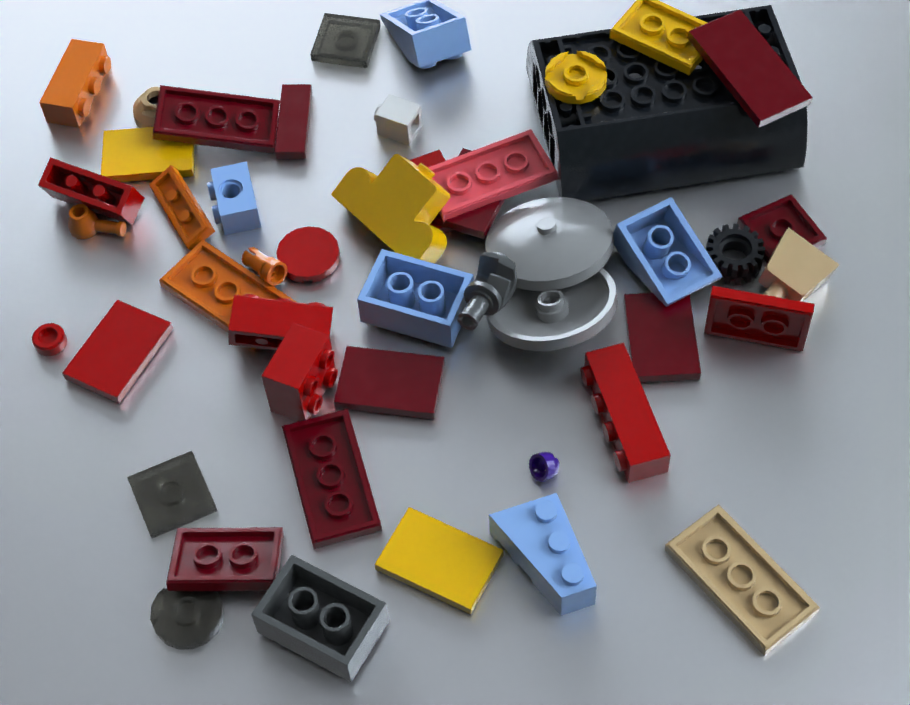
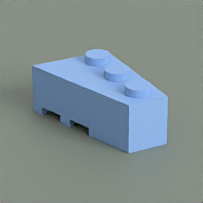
[489,493,597,616]

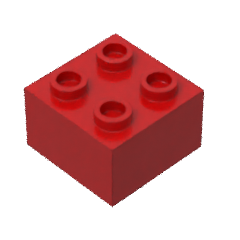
[261,323,338,422]

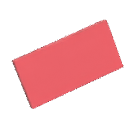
[428,129,558,223]

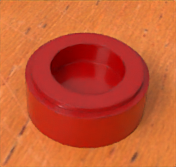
[32,323,67,356]

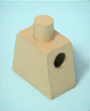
[758,227,839,302]

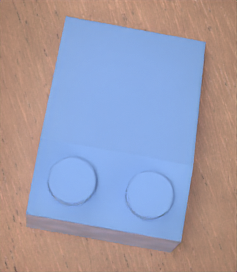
[380,0,472,69]
[613,197,722,307]

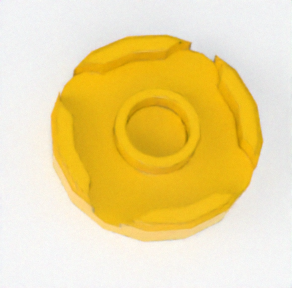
[545,51,607,104]

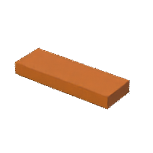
[149,165,215,250]

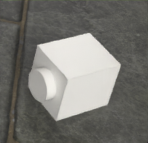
[374,94,423,146]

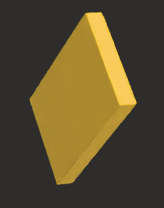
[609,0,707,75]
[101,127,195,182]
[375,507,504,614]

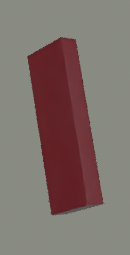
[275,84,312,159]

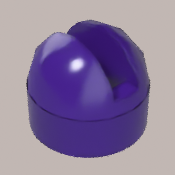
[529,452,560,481]

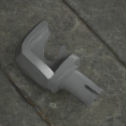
[457,252,517,330]

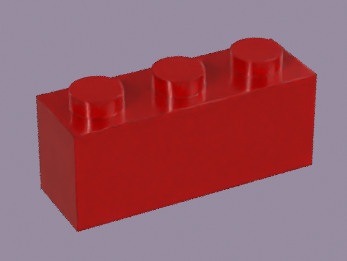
[38,157,145,226]
[228,294,333,350]

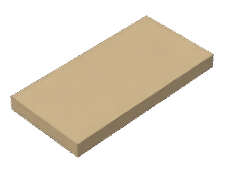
[664,504,820,656]

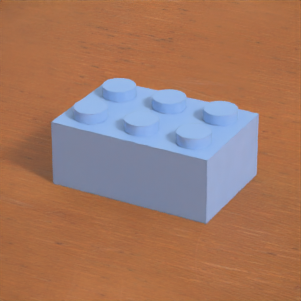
[357,249,474,348]

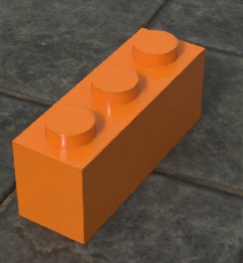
[39,39,111,128]

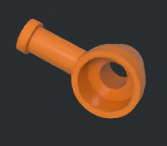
[68,204,127,239]

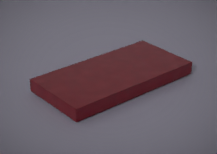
[687,9,813,128]
[153,85,280,154]
[282,409,382,549]

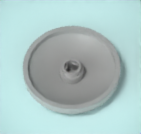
[485,197,614,291]
[486,268,618,351]

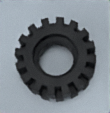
[706,224,765,285]

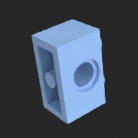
[207,161,262,235]

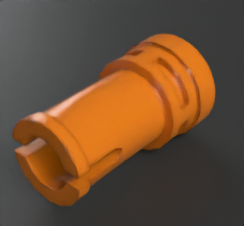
[242,247,287,286]

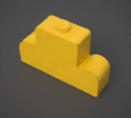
[331,154,450,264]

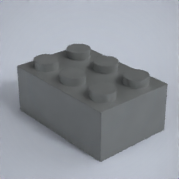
[251,555,389,682]

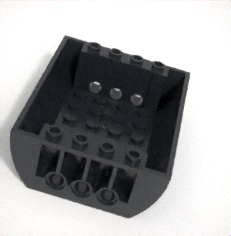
[526,5,808,201]

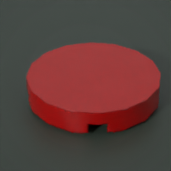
[276,226,340,283]

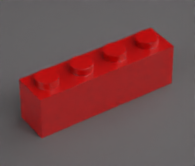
[580,343,671,483]

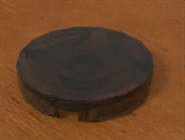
[150,587,224,650]

